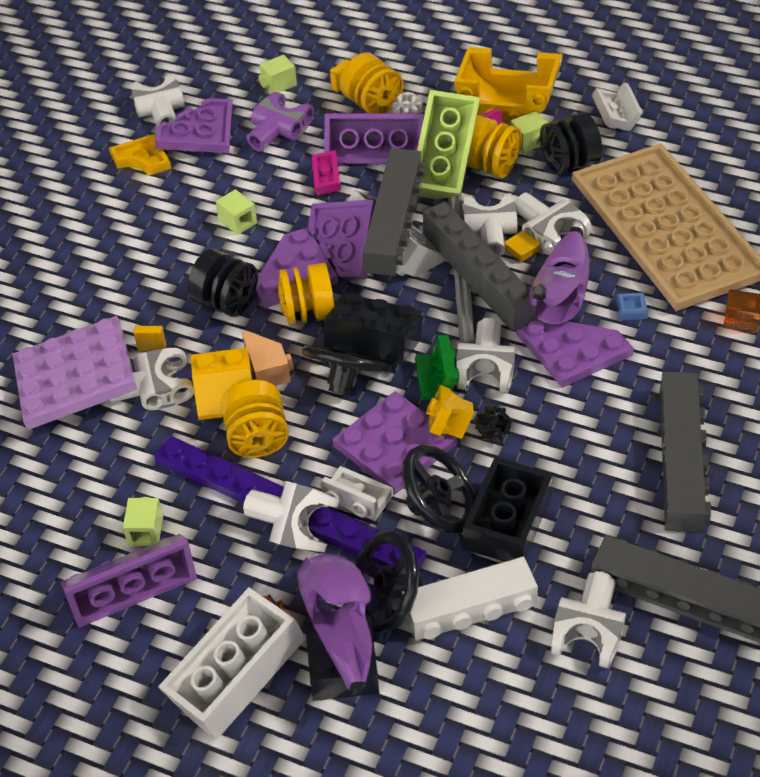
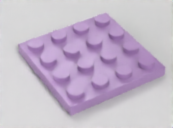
[13,316,138,430]

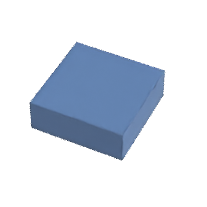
[616,293,648,320]

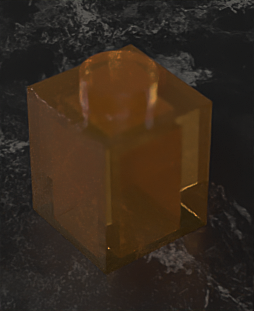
[723,289,760,333]

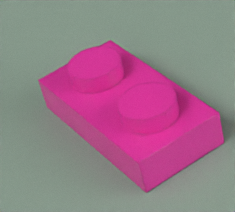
[312,150,341,195]

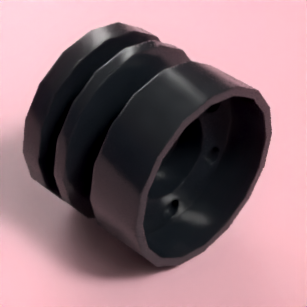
[540,111,603,175]
[187,249,258,317]

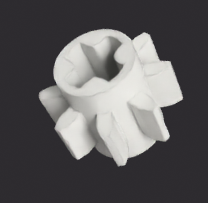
[392,92,422,114]

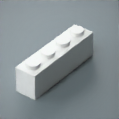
[402,557,538,641]

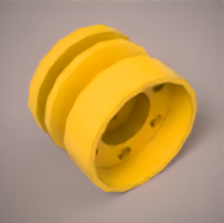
[339,52,404,114]
[467,115,522,178]
[277,262,334,326]
[220,380,289,458]

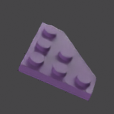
[155,98,232,153]
[308,200,376,280]
[255,227,338,309]
[517,318,634,388]

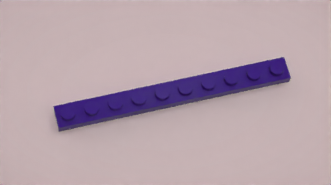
[154,436,426,569]

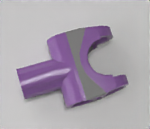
[247,92,314,151]

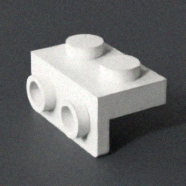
[592,83,642,131]
[321,466,393,521]

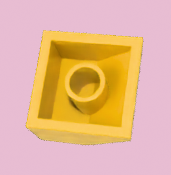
[191,347,253,420]

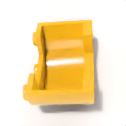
[454,47,563,125]

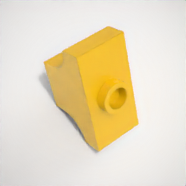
[426,385,474,439]

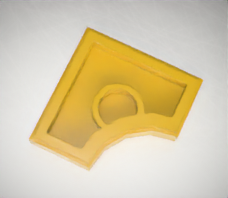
[109,134,172,176]

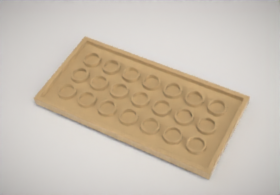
[572,143,760,311]

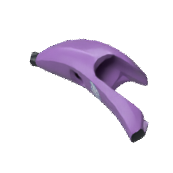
[529,227,589,324]
[297,553,372,695]

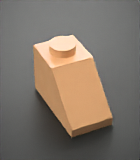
[242,331,294,386]

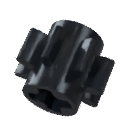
[475,406,512,442]

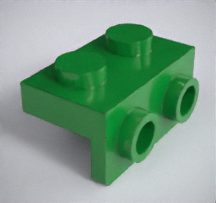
[415,335,459,400]

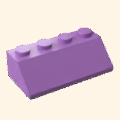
[324,113,424,164]
[60,533,197,628]

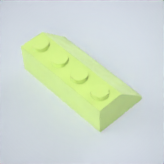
[416,90,480,200]

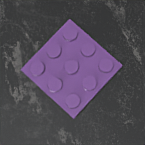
[332,391,457,495]

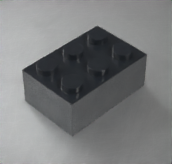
[324,293,423,366]
[463,457,553,562]

